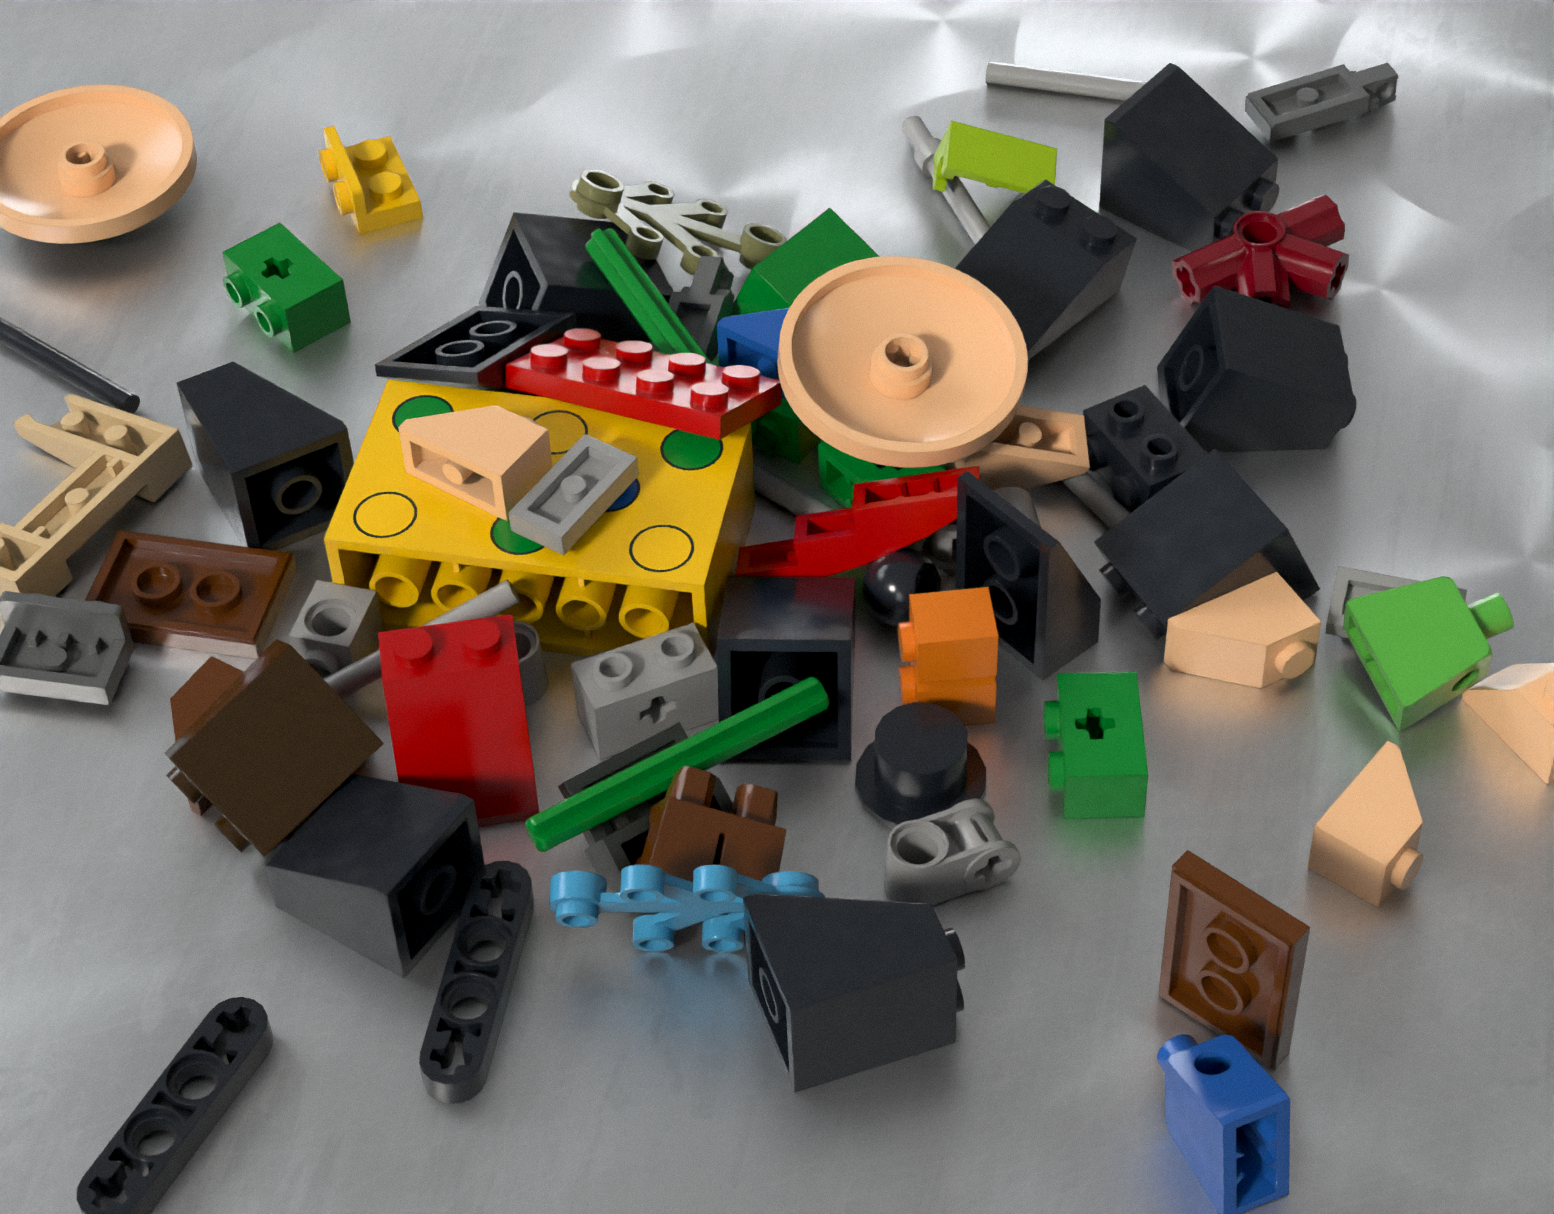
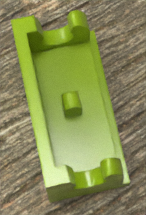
[933,120,1057,194]

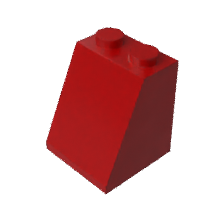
[378,614,540,827]

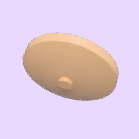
[0,85,197,244]
[777,256,1028,468]

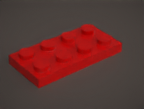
[506,329,782,440]

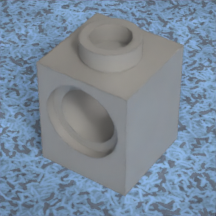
[288,580,384,679]

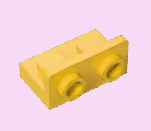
[318,126,423,235]

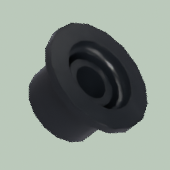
[855,702,986,829]

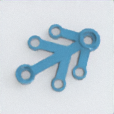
[549,865,825,952]

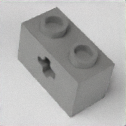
[571,623,719,760]

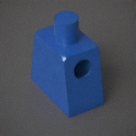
[1157,1034,1290,1214]

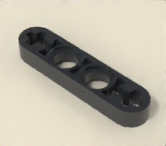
[419,861,534,1104]
[76,997,273,1214]

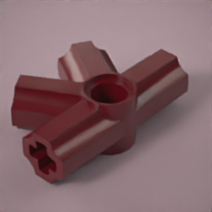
[1172,194,1349,310]

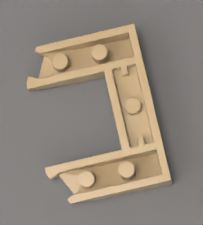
[0,394,193,597]

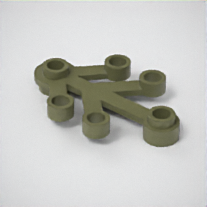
[569,169,787,276]

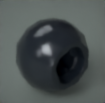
[862,547,941,628]

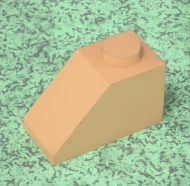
[398,405,553,521]
[945,405,1090,490]
[1164,572,1321,689]
[1462,663,1554,785]
[1308,741,1424,908]

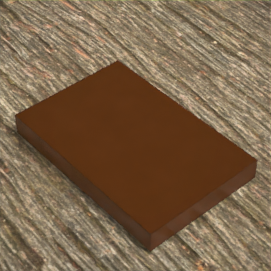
[85,530,298,659]
[1158,850,1310,1071]

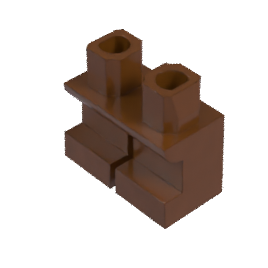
[635,766,787,882]

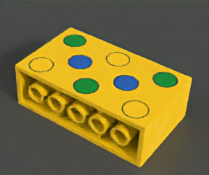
[324,379,755,659]

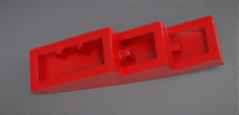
[735,466,981,577]

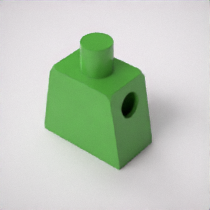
[1343,576,1514,731]

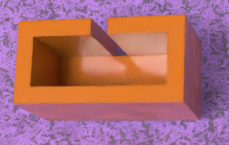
[898,587,998,726]

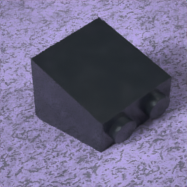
[1099,63,1279,252]
[478,212,673,343]
[1157,285,1357,453]
[176,361,354,551]
[1094,449,1320,641]
[717,576,855,761]
[265,774,485,979]
[743,893,965,1093]

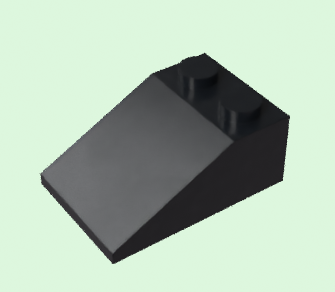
[954,179,1137,360]
[375,306,577,397]
[955,471,1101,681]

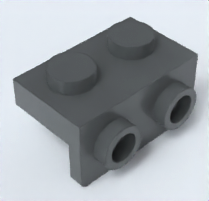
[0,591,135,705]

